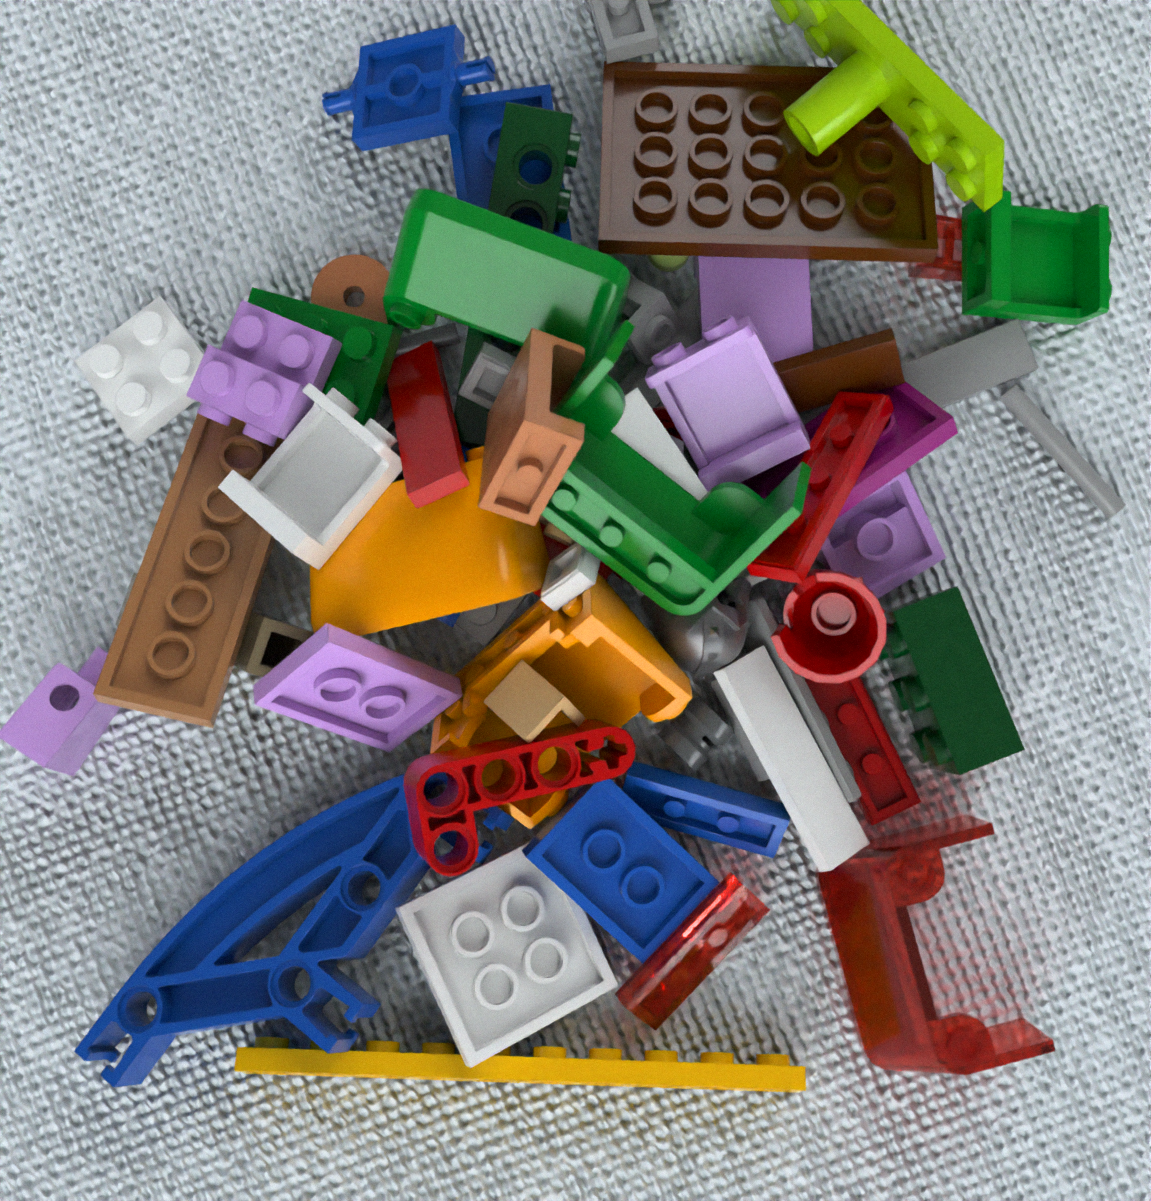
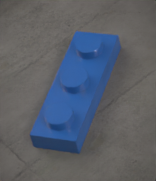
[621,761,790,858]

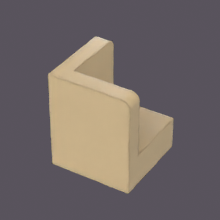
[483,660,586,742]

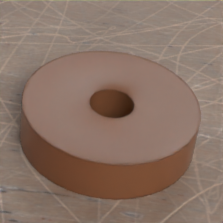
[311,254,389,324]

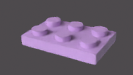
[253,623,463,752]

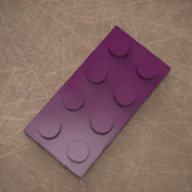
[741,381,958,518]

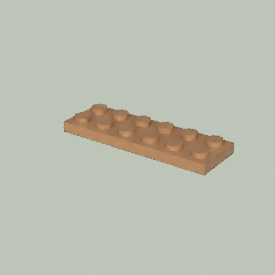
[93,413,284,728]

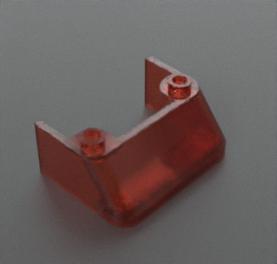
[815,814,1056,1075]

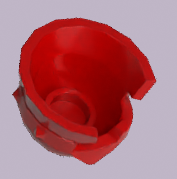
[770,569,886,683]

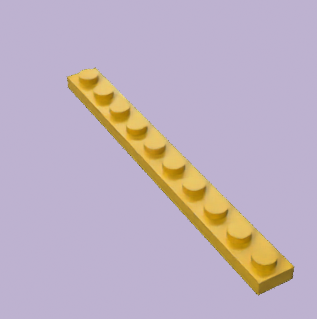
[234,1037,806,1093]

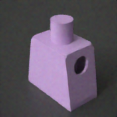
[0,646,120,776]

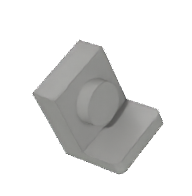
[622,276,682,365]

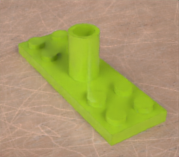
[770,0,1005,213]

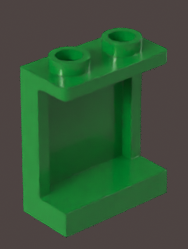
[962,191,1112,325]

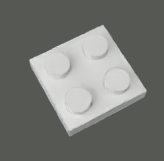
[74,296,204,445]

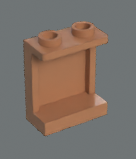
[478,328,585,526]

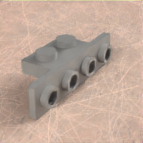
[710,596,861,803]

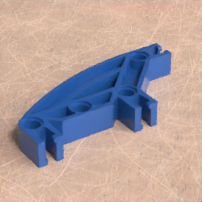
[74,772,515,1088]

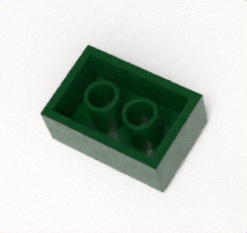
[878,586,1025,775]

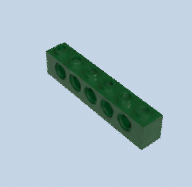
[454,102,582,446]

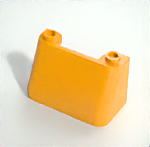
[309,446,549,636]
[430,573,693,830]

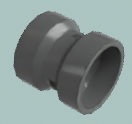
[657,695,735,773]

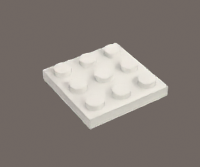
[395,839,619,1068]

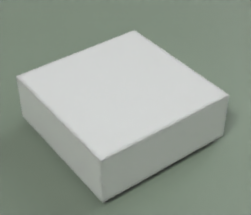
[540,542,600,612]

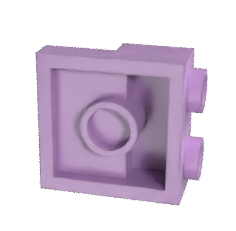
[186,300,342,447]
[816,470,946,598]

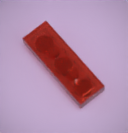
[615,872,770,1031]

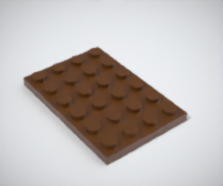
[598,61,939,263]

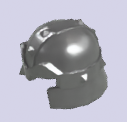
[641,577,752,678]

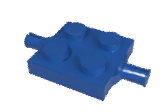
[322,24,496,152]

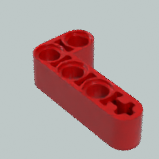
[404,719,635,876]

